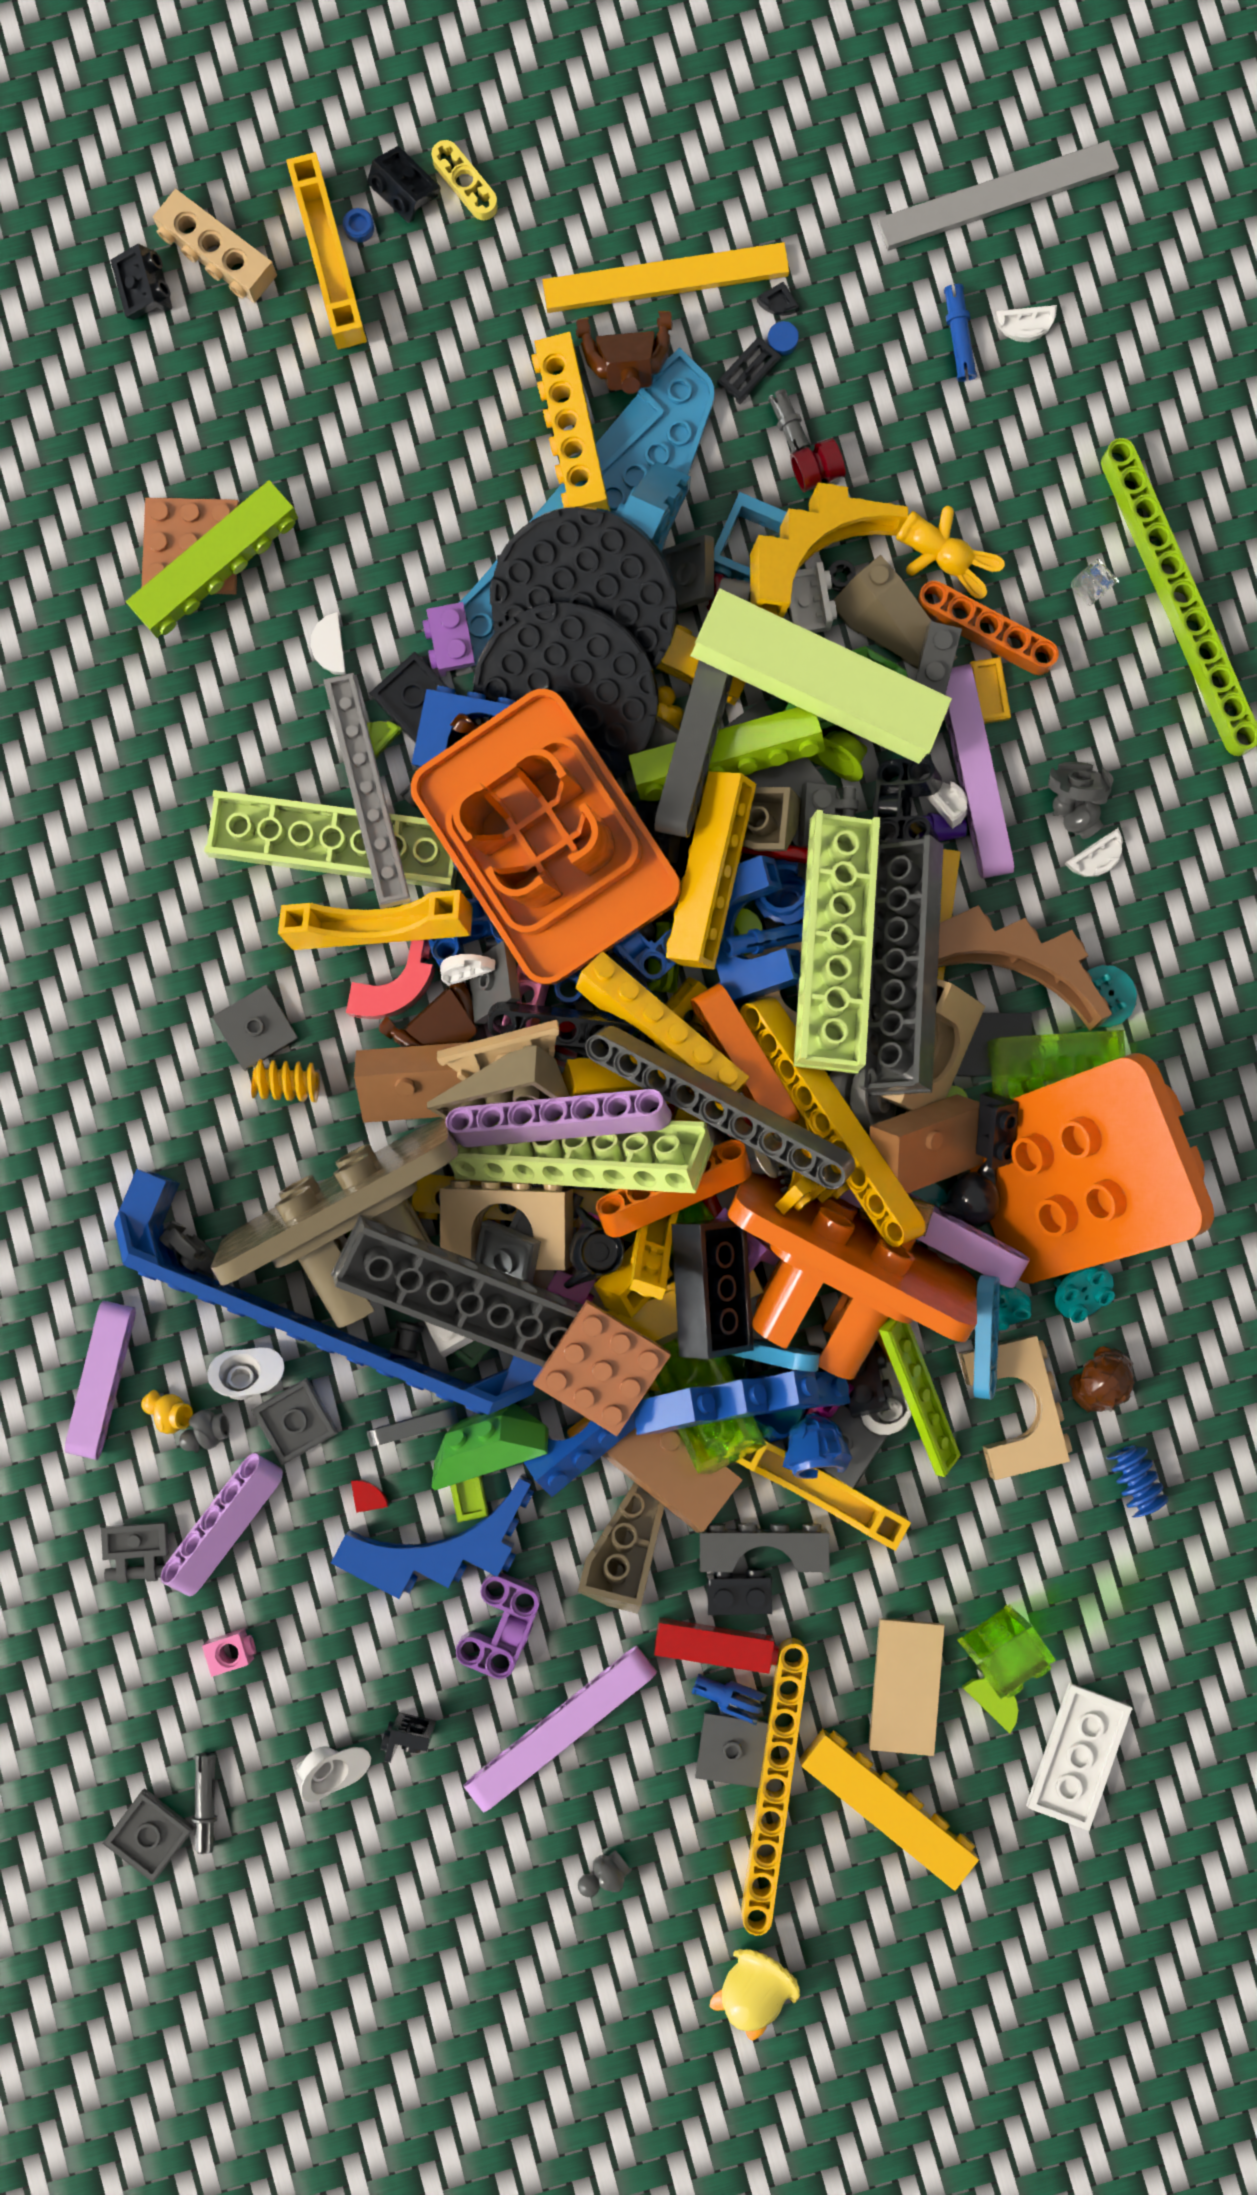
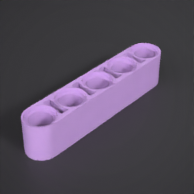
[65,1300,136,1460]
[161,1453,283,1596]

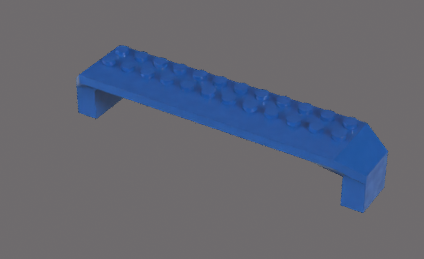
[114,1169,542,1415]

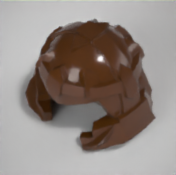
[1069,1346,1135,1412]

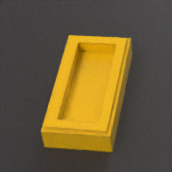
[969,657,1011,724]

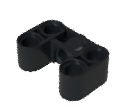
[873,757,943,845]

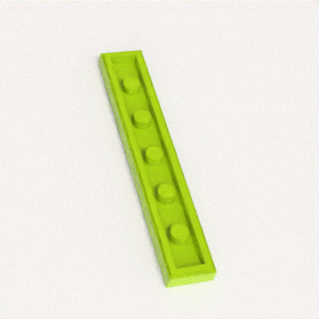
[879,1317,961,1477]

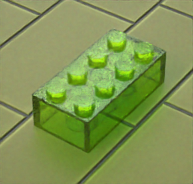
[989,1030,1126,1099]
[655,1337,766,1474]
[957,1604,1056,1699]

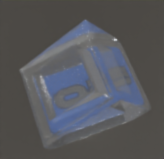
[1070,559,1118,606]

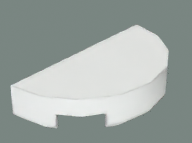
[994,305,1057,342]
[311,612,346,675]
[926,781,967,829]
[1065,828,1123,877]
[440,954,495,986]

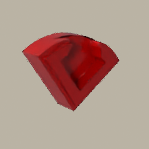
[351,1479,389,1513]

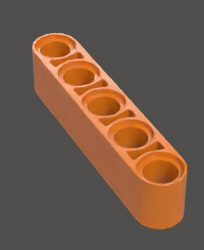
[917,581,1059,675]
[690,983,800,1135]
[596,1140,752,1237]

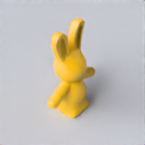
[895,506,1005,599]

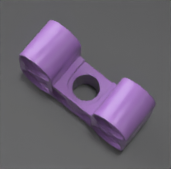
[456,1572,541,1679]

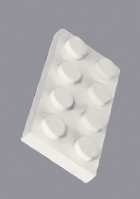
[1026,1682,1132,1831]

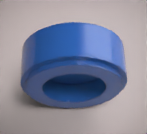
[343,208,375,243]
[767,321,799,356]

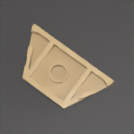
[437,1020,559,1081]

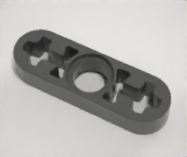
[366,1406,460,1447]

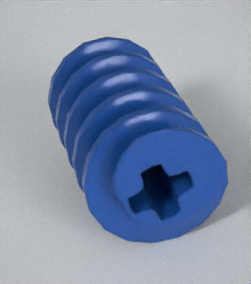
[1106,1445,1168,1518]

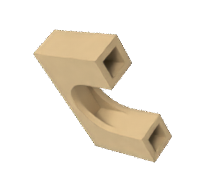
[880,979,985,1112]
[440,1180,574,1271]
[958,1335,1072,1480]

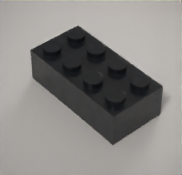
[671,1218,754,1359]

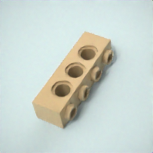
[153,188,277,303]

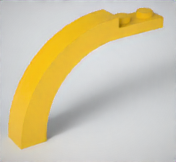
[629,1094,708,1300]

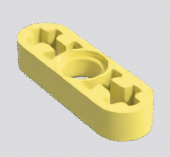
[431,140,498,220]

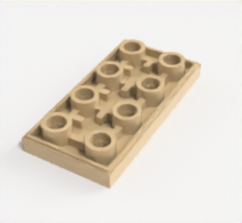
[869,1618,945,1756]

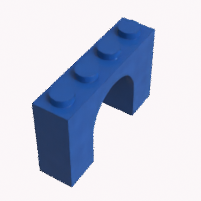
[411,686,516,768]
[715,855,801,1004]
[524,1413,636,1497]

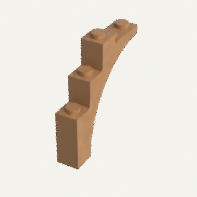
[938,905,1112,1031]

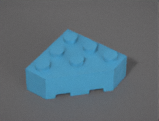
[616,461,691,550]

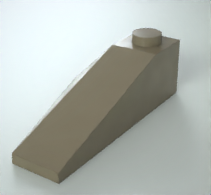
[834,555,958,669]
[692,787,801,851]
[427,1045,570,1120]
[578,1482,664,1614]

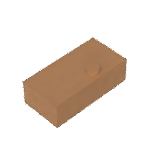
[354,1042,470,1123]
[870,1094,983,1194]
[602,1399,742,1533]

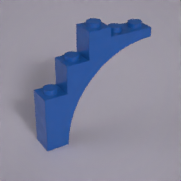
[633,1370,850,1435]
[331,1475,534,1599]

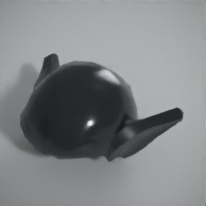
[939,1159,1001,1227]
[564,1207,625,1289]

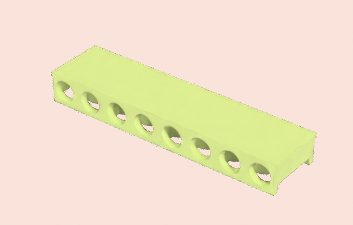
[690,588,952,764]
[204,790,457,890]
[794,810,880,1074]
[449,1116,714,1193]

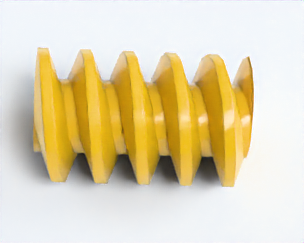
[251,1059,320,1103]

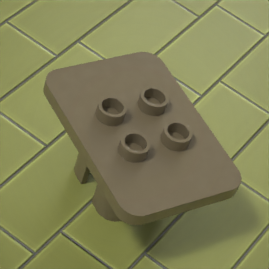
[210,1118,458,1328]

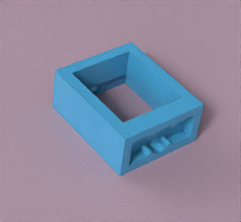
[714,492,787,582]

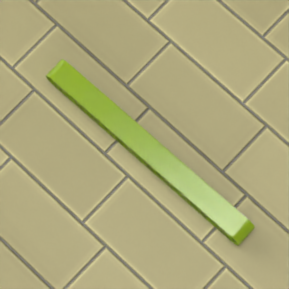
[1101,438,1257,756]

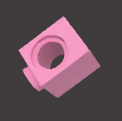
[202,1628,256,1677]

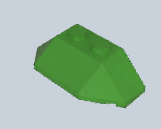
[432,1403,549,1490]

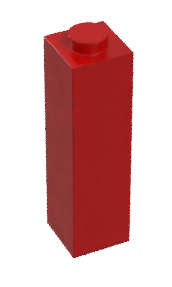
[654,1617,779,1674]

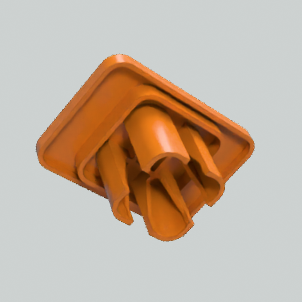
[411,689,681,985]
[970,1053,1214,1284]
[727,1172,977,1380]

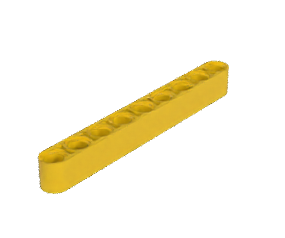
[740,997,925,1247]
[741,1638,809,1936]

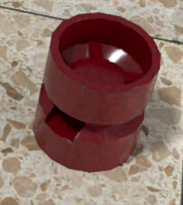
[790,438,846,492]

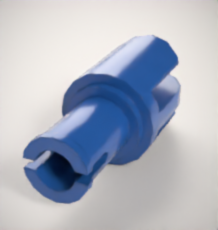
[692,1674,767,1725]

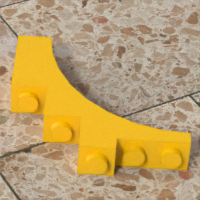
[750,482,908,618]

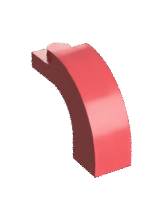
[346,939,435,1019]

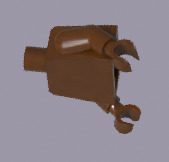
[576,311,673,394]
[379,968,478,1047]

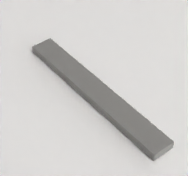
[877,140,1119,251]
[323,673,411,909]

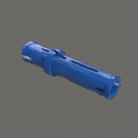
[944,284,977,382]
[722,922,803,958]

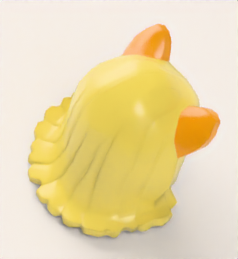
[710,1949,800,2041]

